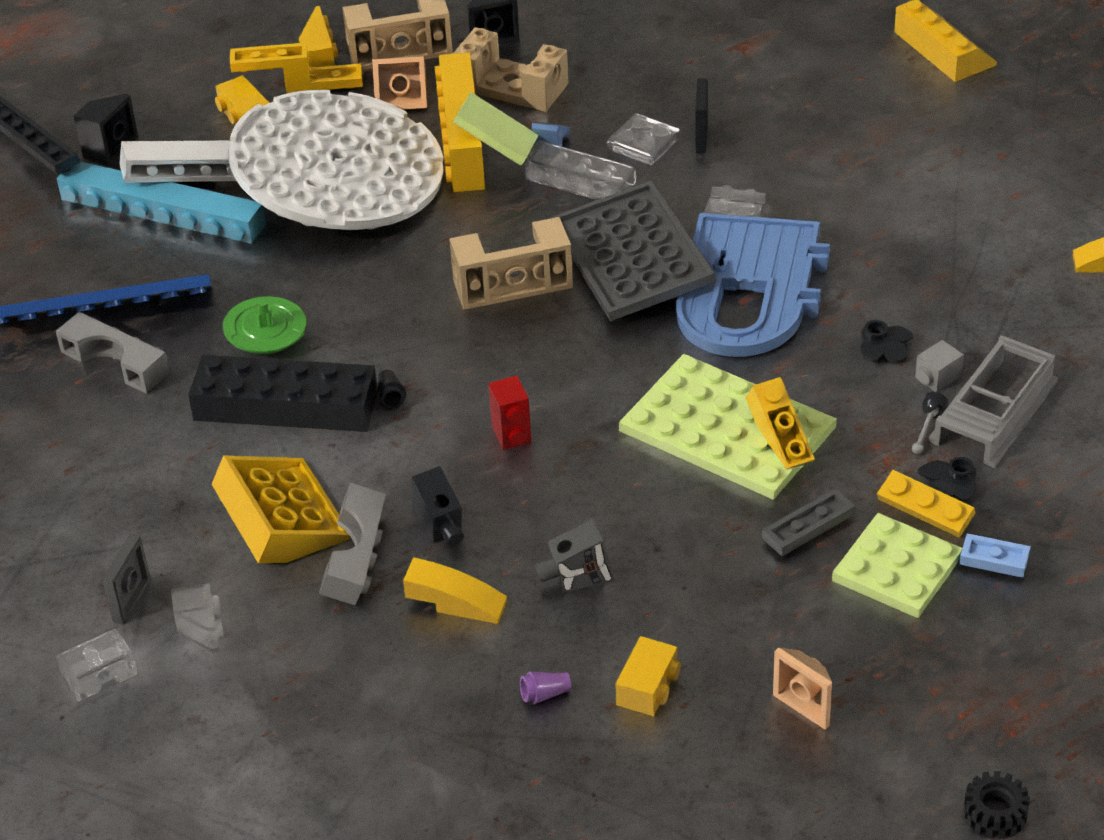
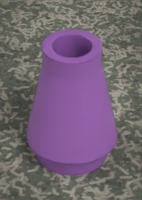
[520,671,571,704]

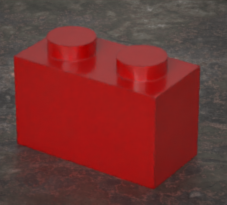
[488,375,532,450]

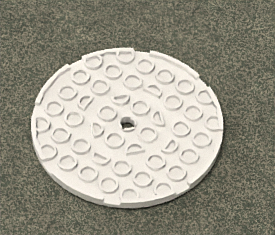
[229,90,443,230]

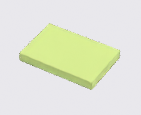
[453,92,539,166]

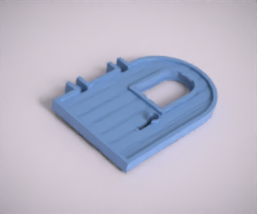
[676,213,830,357]

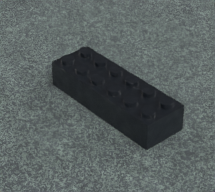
[188,355,378,432]

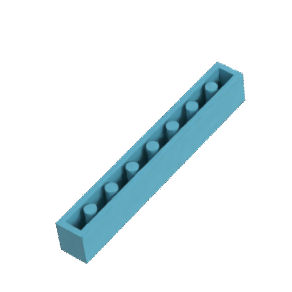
[57,161,266,244]

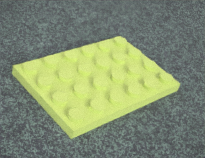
[619,354,837,500]

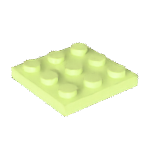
[832,513,963,618]

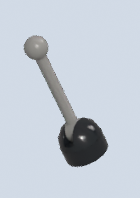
[912,392,949,454]

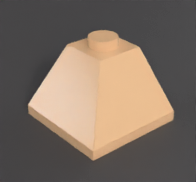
[773,648,832,730]

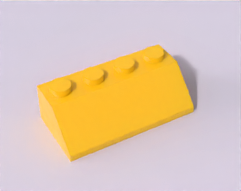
[894,0,997,82]

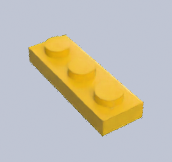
[877,470,976,538]

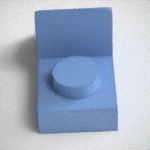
[532,123,571,158]

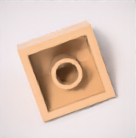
[372,56,427,110]

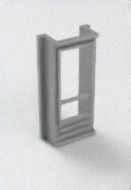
[928,335,1058,468]

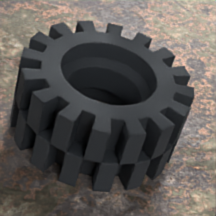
[963,771,1030,839]

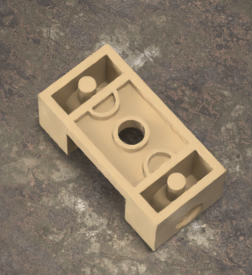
[342,0,453,70]
[453,27,569,112]
[450,217,573,310]

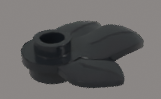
[860,320,914,363]
[917,457,976,501]

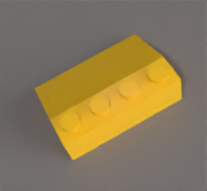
[212,455,351,564]

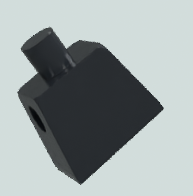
[412,466,464,546]

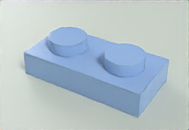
[959,533,1031,578]

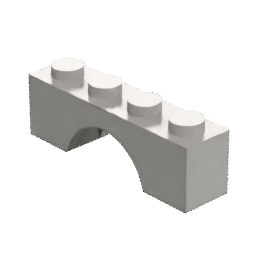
[56,312,170,394]
[319,483,388,605]

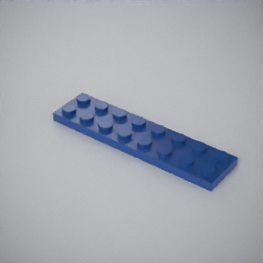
[0,274,212,324]

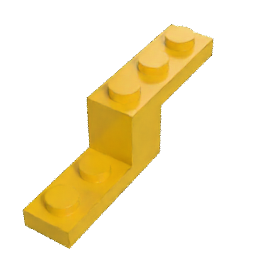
[230,42,363,93]

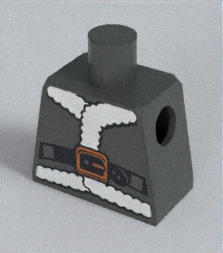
[535,519,614,592]

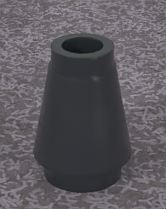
[377,369,406,409]

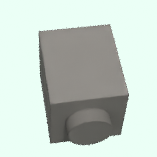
[915,340,964,392]

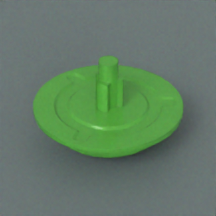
[223,296,307,354]

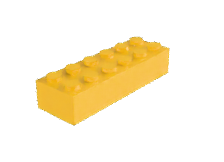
[435,52,485,193]

